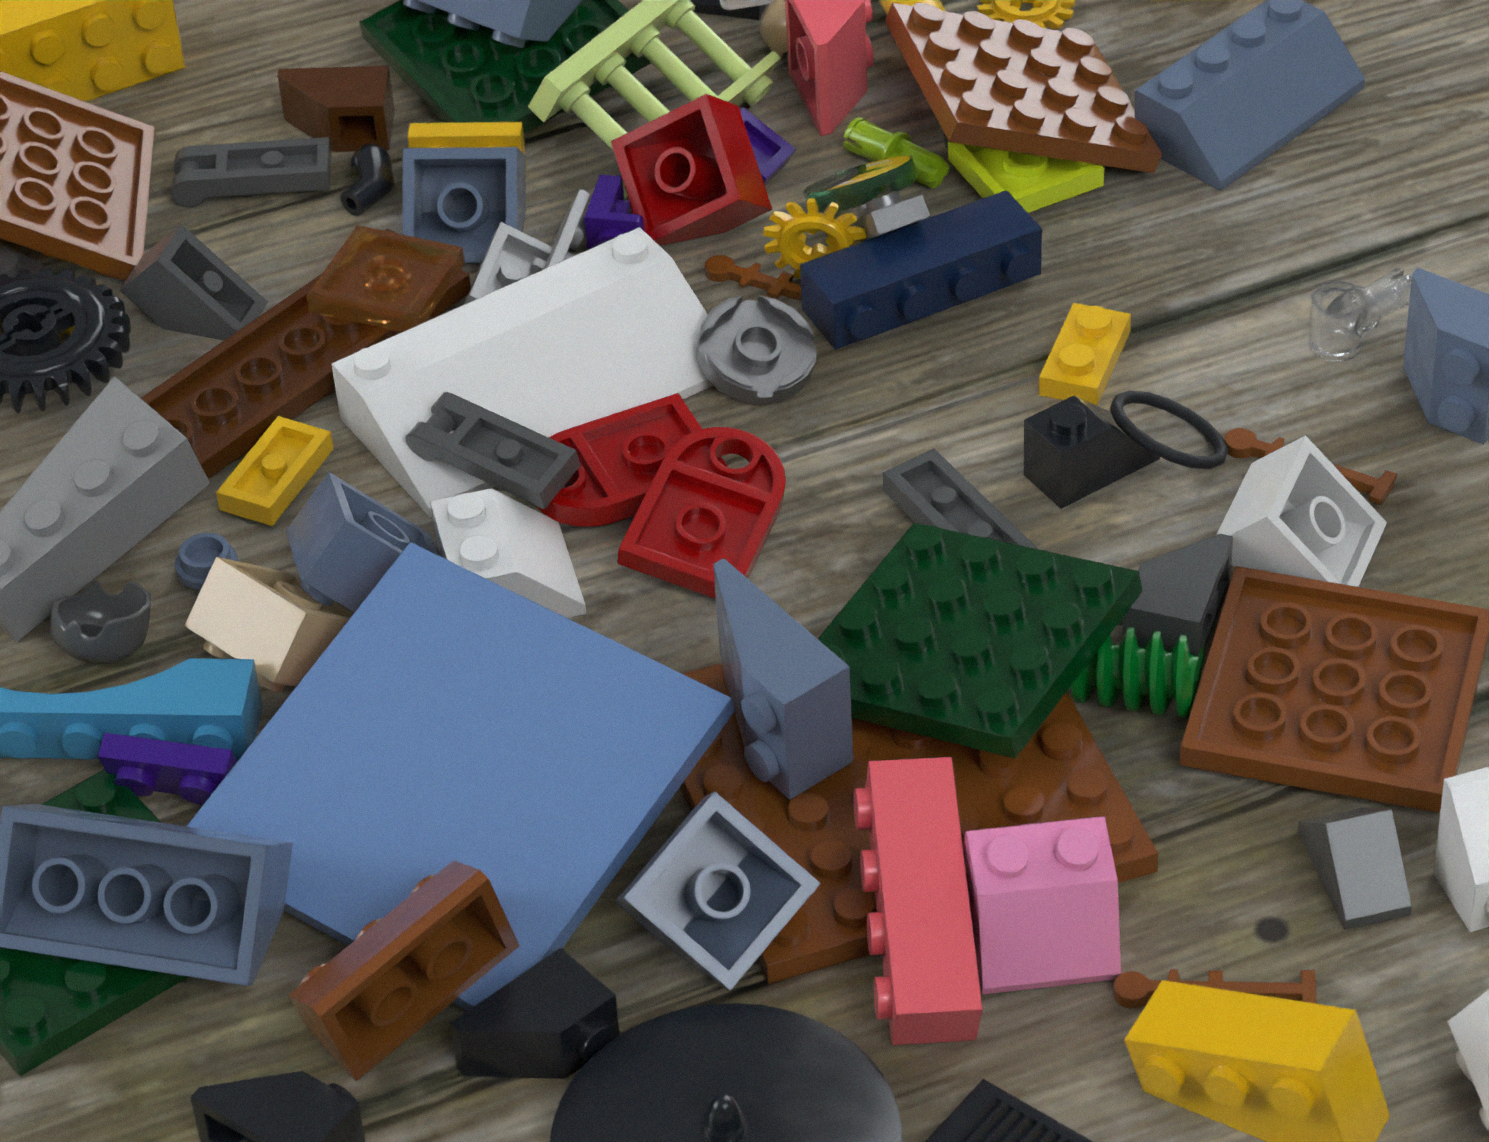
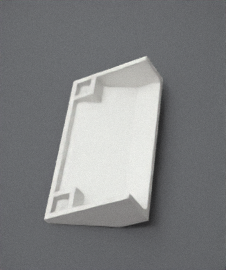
[332,227,714,517]

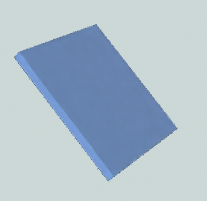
[186,542,735,1011]

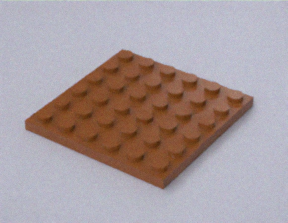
[680,637,1158,984]

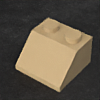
[184,557,355,692]

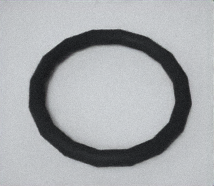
[1110,390,1228,469]

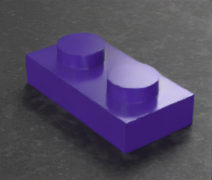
[97,733,237,805]

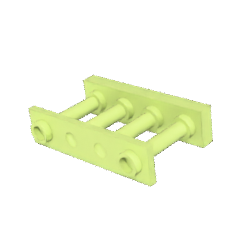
[528,0,781,200]

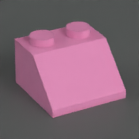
[963,816,1121,995]

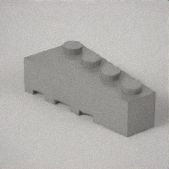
[0,376,210,642]

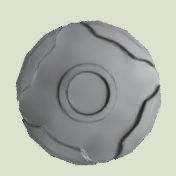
[696,296,817,405]

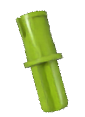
[843,117,949,188]

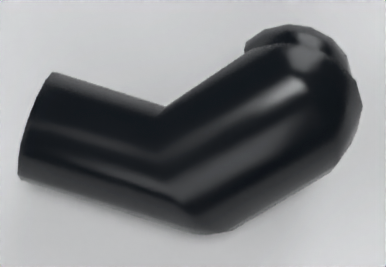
[341,144,395,216]

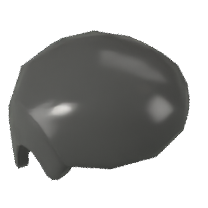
[51,581,151,664]

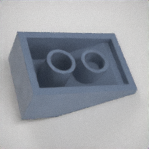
[713,558,853,800]

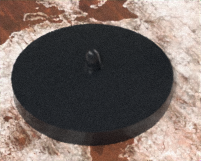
[550,1003,902,1142]

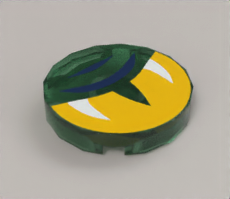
[803,155,918,213]

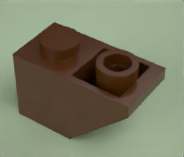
[277,66,395,152]

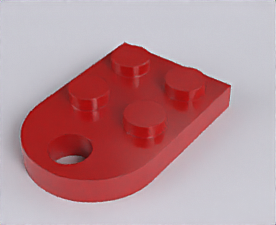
[535,393,728,527]
[617,427,786,599]

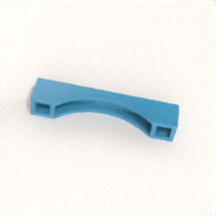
[0,658,263,761]

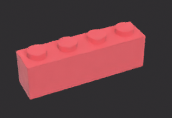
[854,757,982,1045]

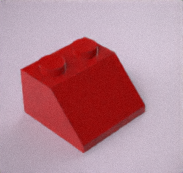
[610,94,772,246]

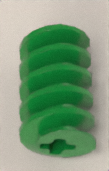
[1071,627,1203,719]

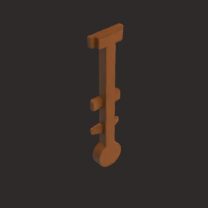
[705,255,802,301]
[1224,428,1397,505]
[1113,969,1317,1009]

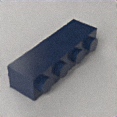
[800,190,1042,350]

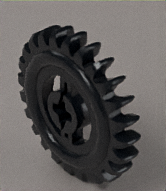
[0,268,131,414]

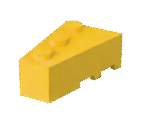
[1124,980,1390,1142]

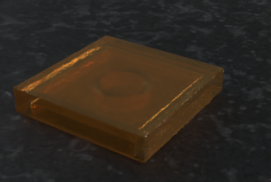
[307,225,465,332]

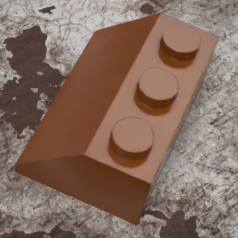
[288,860,520,1081]

